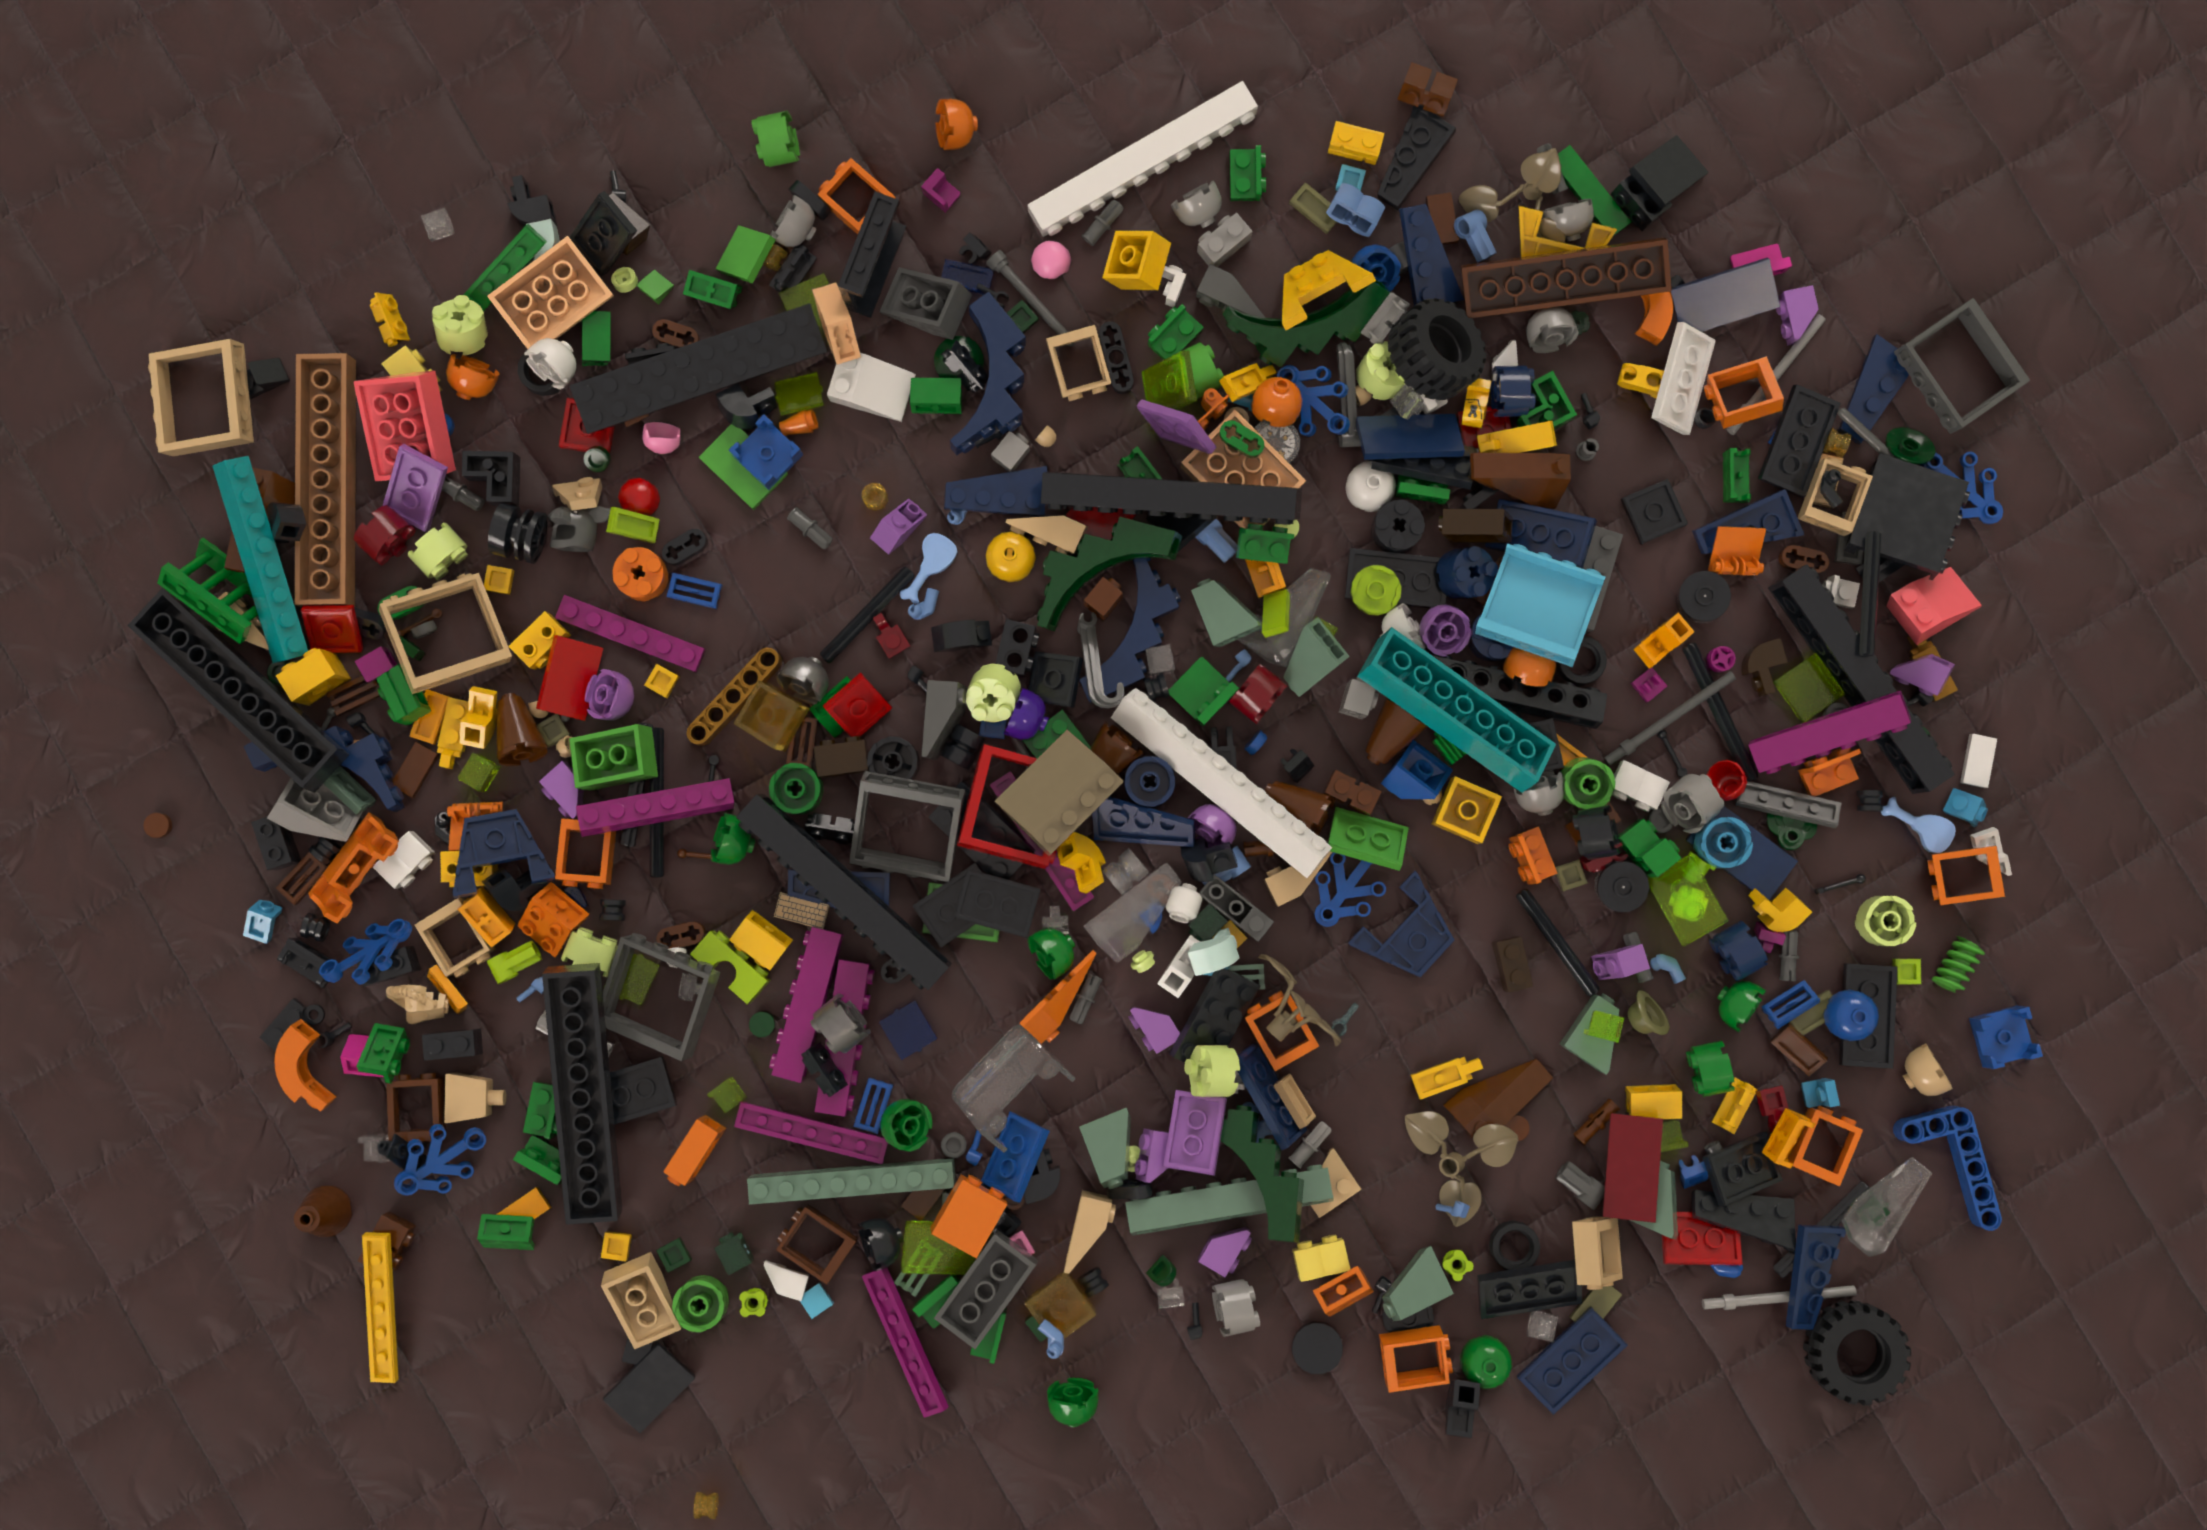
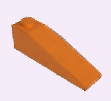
[1020,950,1097,1044]

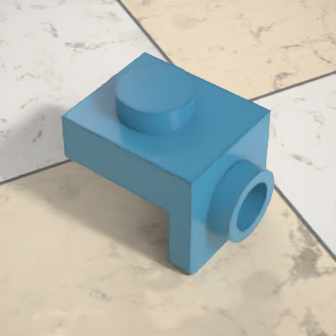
[1943,788,1988,827]

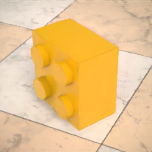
[1102,231,1171,290]
[276,648,351,706]
[1431,776,1502,844]

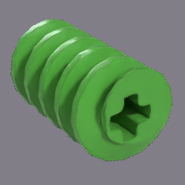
[1931,936,1985,993]

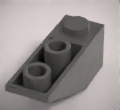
[1196,264,1265,318]
[1199,874,1274,942]

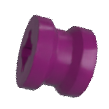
[1705,646,1736,673]

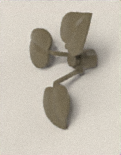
[1458,148,1565,243]
[1258,954,1342,1046]
[1405,1111,1519,1227]

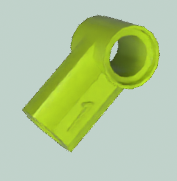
[486,941,542,984]

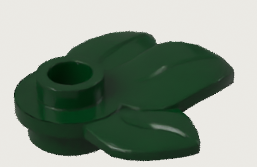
[1767,813,1817,850]

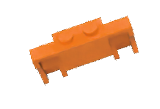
[308,812,399,924]

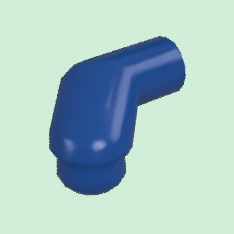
[1710,1265,1743,1278]

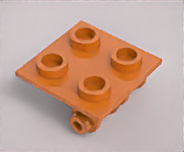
[1198,388,1229,430]
[1708,526,1766,576]
[447,802,503,851]

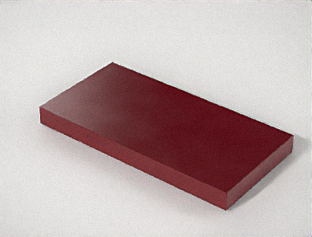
[1603,1113,1663,1223]

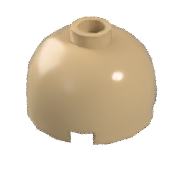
[1903,1043,1953,1096]

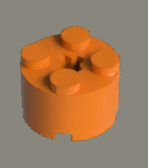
[613,547,669,601]

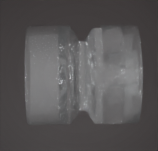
[1102,848,1149,896]

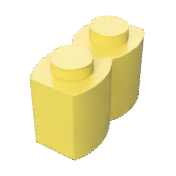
[1292,1235,1350,1282]

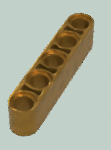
[687,647,782,746]

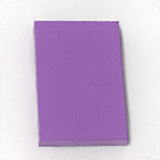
[1137,399,1216,454]
[383,444,448,532]
[1163,1090,1227,1176]

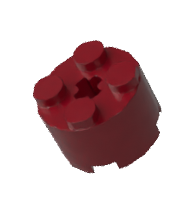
[353,505,416,566]
[1229,664,1288,724]

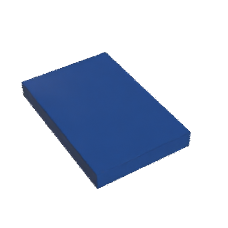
[981,1112,1050,1203]

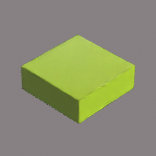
[1893,959,1921,984]

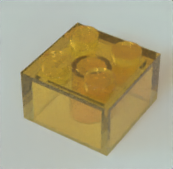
[733,680,810,752]
[1024,1270,1096,1339]

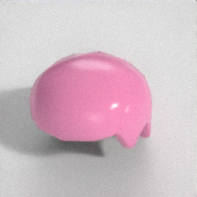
[1031,241,1071,279]
[642,422,681,454]

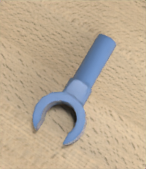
[1225,649,1251,683]
[516,977,544,1002]
[1436,1201,1470,1218]

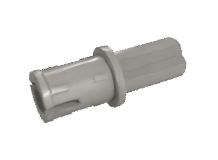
[1288,1121,1332,1169]

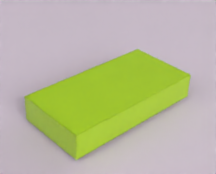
[606,507,660,544]
[1262,589,1290,638]

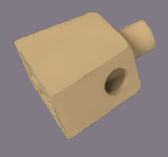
[444,1072,507,1123]

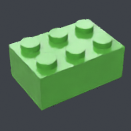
[569,724,658,791]

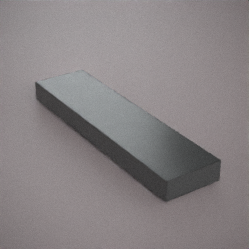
[1735,781,1841,828]

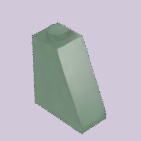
[1191,579,1262,647]
[1283,617,1350,697]
[1560,993,1619,1075]
[1079,1108,1131,1189]
[1630,1161,1678,1240]
[1382,1246,1454,1321]

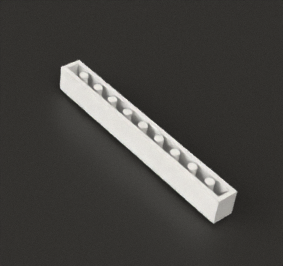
[1027,81,1258,237]
[1111,688,1332,878]

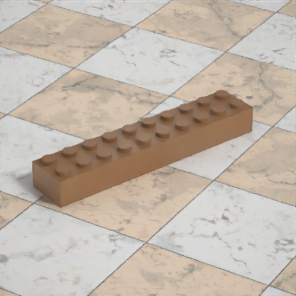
[295,353,356,607]

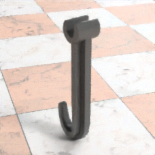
[1337,342,1361,447]
[1077,612,1124,709]

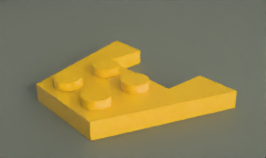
[1518,205,1617,257]
[1282,250,1376,330]

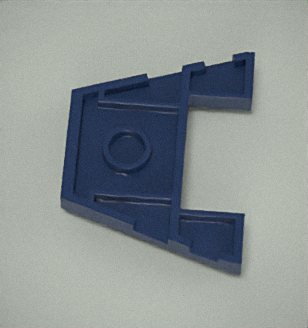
[453,809,555,898]
[1347,871,1454,977]

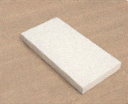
[1651,322,1716,435]

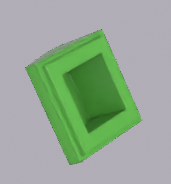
[636,270,674,305]

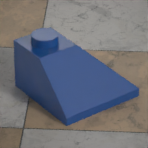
[1381,740,1453,799]

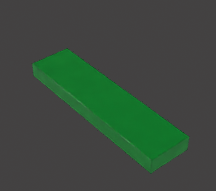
[1558,145,1631,238]
[463,224,547,312]

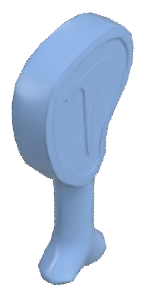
[900,533,958,604]
[1881,797,1956,854]

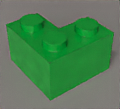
[1516,371,1577,430]
[1618,819,1682,878]

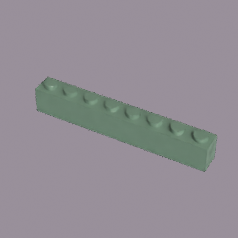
[747,1158,956,1205]
[1125,1165,1334,1236]

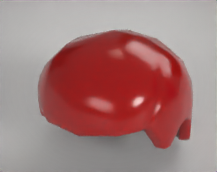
[618,477,660,516]
[1706,760,1747,801]

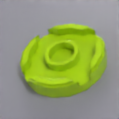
[1350,565,1402,616]

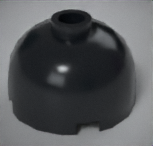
[858,1218,904,1272]

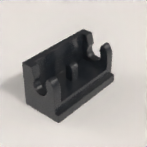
[277,938,330,988]

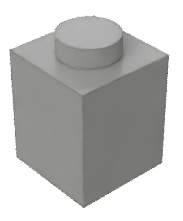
[991,431,1030,472]

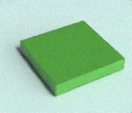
[716,225,776,284]

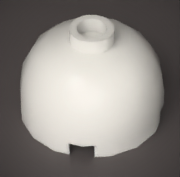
[524,338,576,389]
[1345,461,1396,512]
[1380,603,1426,649]

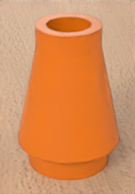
[779,409,818,436]

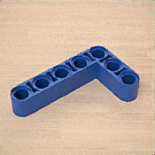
[1893,1106,2002,1231]

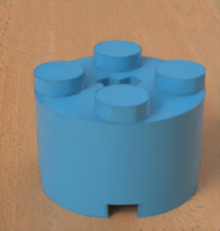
[1693,817,1753,868]

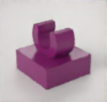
[1630,667,1667,703]
[1754,921,1786,953]

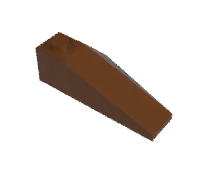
[1470,453,1571,509]
[224,468,295,573]
[1443,1058,1553,1140]

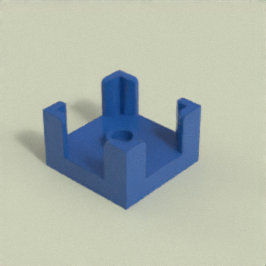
[729,414,803,491]
[1969,1005,2043,1069]

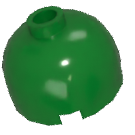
[711,813,755,865]
[1027,928,1075,980]
[1717,981,1767,1033]
[880,1099,933,1152]
[1460,1335,1512,1389]
[1047,1377,1099,1427]

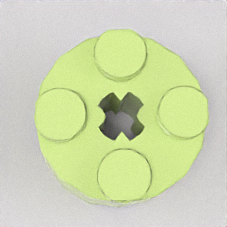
[432,295,488,355]
[1356,341,1406,400]
[408,522,468,581]
[966,663,1021,722]
[1855,896,1916,946]
[561,926,618,977]
[1184,1045,1240,1097]

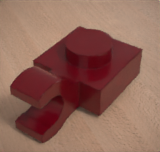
[873,613,911,659]
[1579,841,1628,872]
[1755,1085,1789,1132]

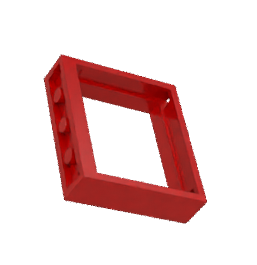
[956,744,1056,869]

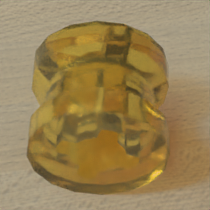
[763,244,788,271]
[1823,428,1851,458]
[862,483,888,511]
[694,1492,719,1520]

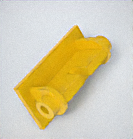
[369,293,410,347]
[1712,1077,1758,1134]

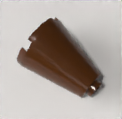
[497,693,548,766]
[1365,697,1428,766]
[1090,721,1144,775]
[1264,781,1336,835]
[294,1186,352,1237]

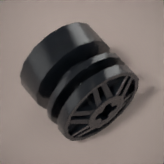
[488,503,548,564]

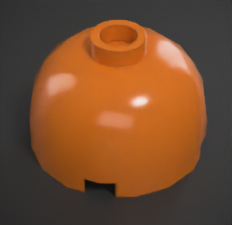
[936,99,978,150]
[446,354,500,400]
[1251,377,1303,427]
[1503,647,1556,687]

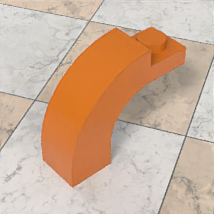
[1635,291,1673,346]
[275,1019,336,1112]

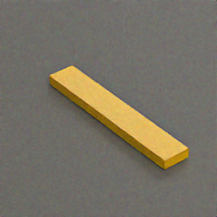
[362,1232,399,1383]

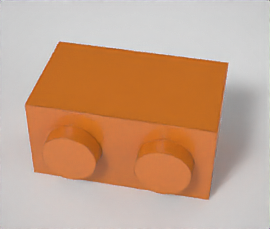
[1313,1266,1374,1317]

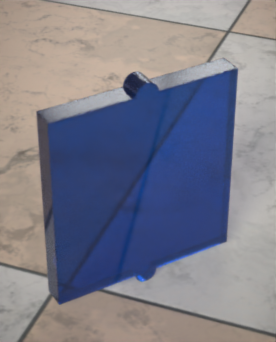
[879,1001,938,1060]

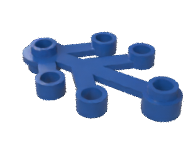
[1277,365,1350,437]
[1920,452,2003,524]
[1314,852,1386,927]
[319,919,412,985]
[394,1124,486,1195]

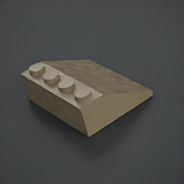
[994,730,1124,856]

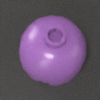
[1419,604,1472,657]
[585,669,634,721]
[1188,804,1237,848]

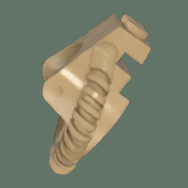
[386,985,449,1024]

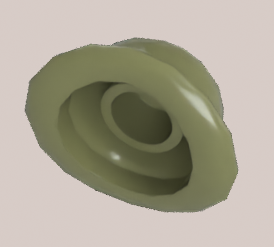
[1627,990,1670,1035]

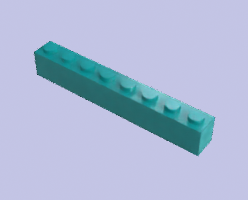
[212,456,308,663]

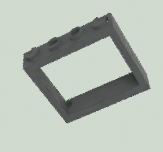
[1894,298,2030,434]
[849,771,965,882]
[603,933,721,1061]

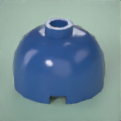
[1351,244,1401,291]
[1824,990,1879,1041]

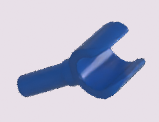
[966,1128,983,1166]

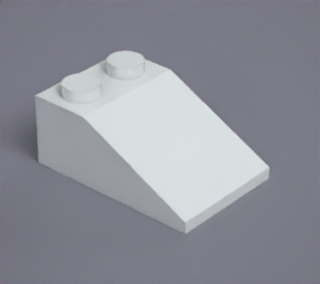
[827,353,916,422]

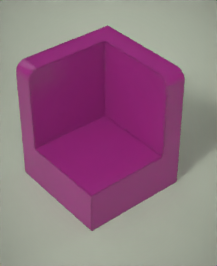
[921,168,961,213]
[355,646,398,683]

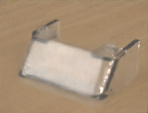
[952,1025,1076,1153]

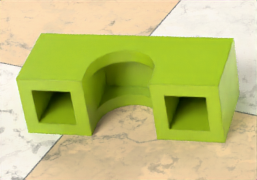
[690,930,771,1004]

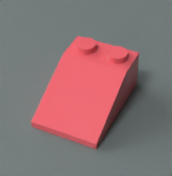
[1886,567,1982,645]

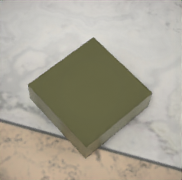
[537,714,571,748]
[1555,859,1587,891]

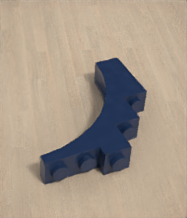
[950,292,1026,456]
[1079,558,1181,704]
[243,726,405,812]

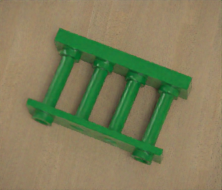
[157,538,258,644]

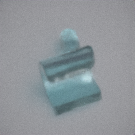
[1332,1003,1359,1036]

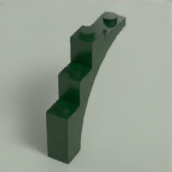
[1223,279,1390,367]
[1037,516,1182,632]
[1221,1105,1304,1243]

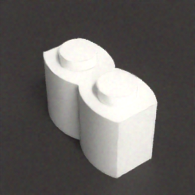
[1612,760,1670,812]
[373,831,435,889]

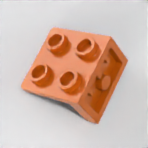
[1798,748,1861,796]
[1508,826,1558,885]
[518,882,589,957]

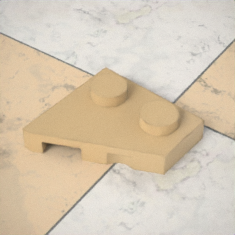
[552,477,602,511]
[1311,1148,1361,1218]

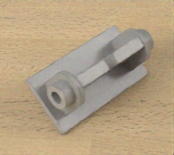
[1360,292,1410,344]

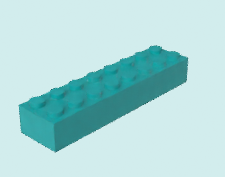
[1357,627,1556,793]

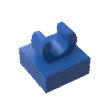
[1679,1155,1708,1189]

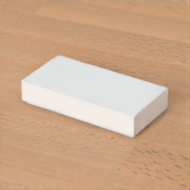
[1960,734,1997,788]

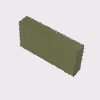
[1289,182,1337,234]
[1788,990,1833,1036]
[1569,1286,1622,1322]

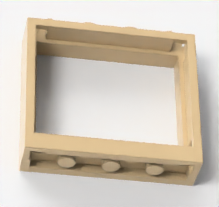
[148,339,254,457]
[379,573,512,694]

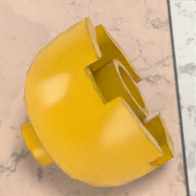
[985,531,1036,583]

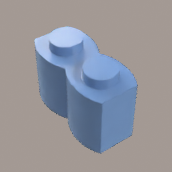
[1326,183,1385,237]

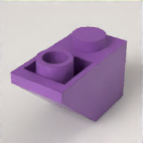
[1776,285,1819,346]
[870,499,927,555]
[1890,654,1955,696]
[539,761,584,820]
[1591,944,1650,980]
[1128,1007,1180,1054]
[1135,1128,1169,1183]
[1198,1227,1252,1277]

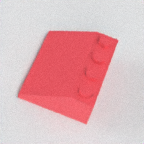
[353,371,456,481]

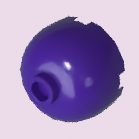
[1004,688,1049,740]

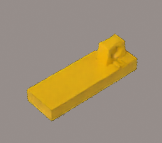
[1477,420,1557,453]

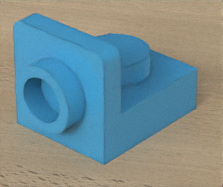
[243,900,282,944]
[1801,1078,1840,1108]

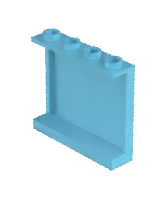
[1475,544,1605,667]

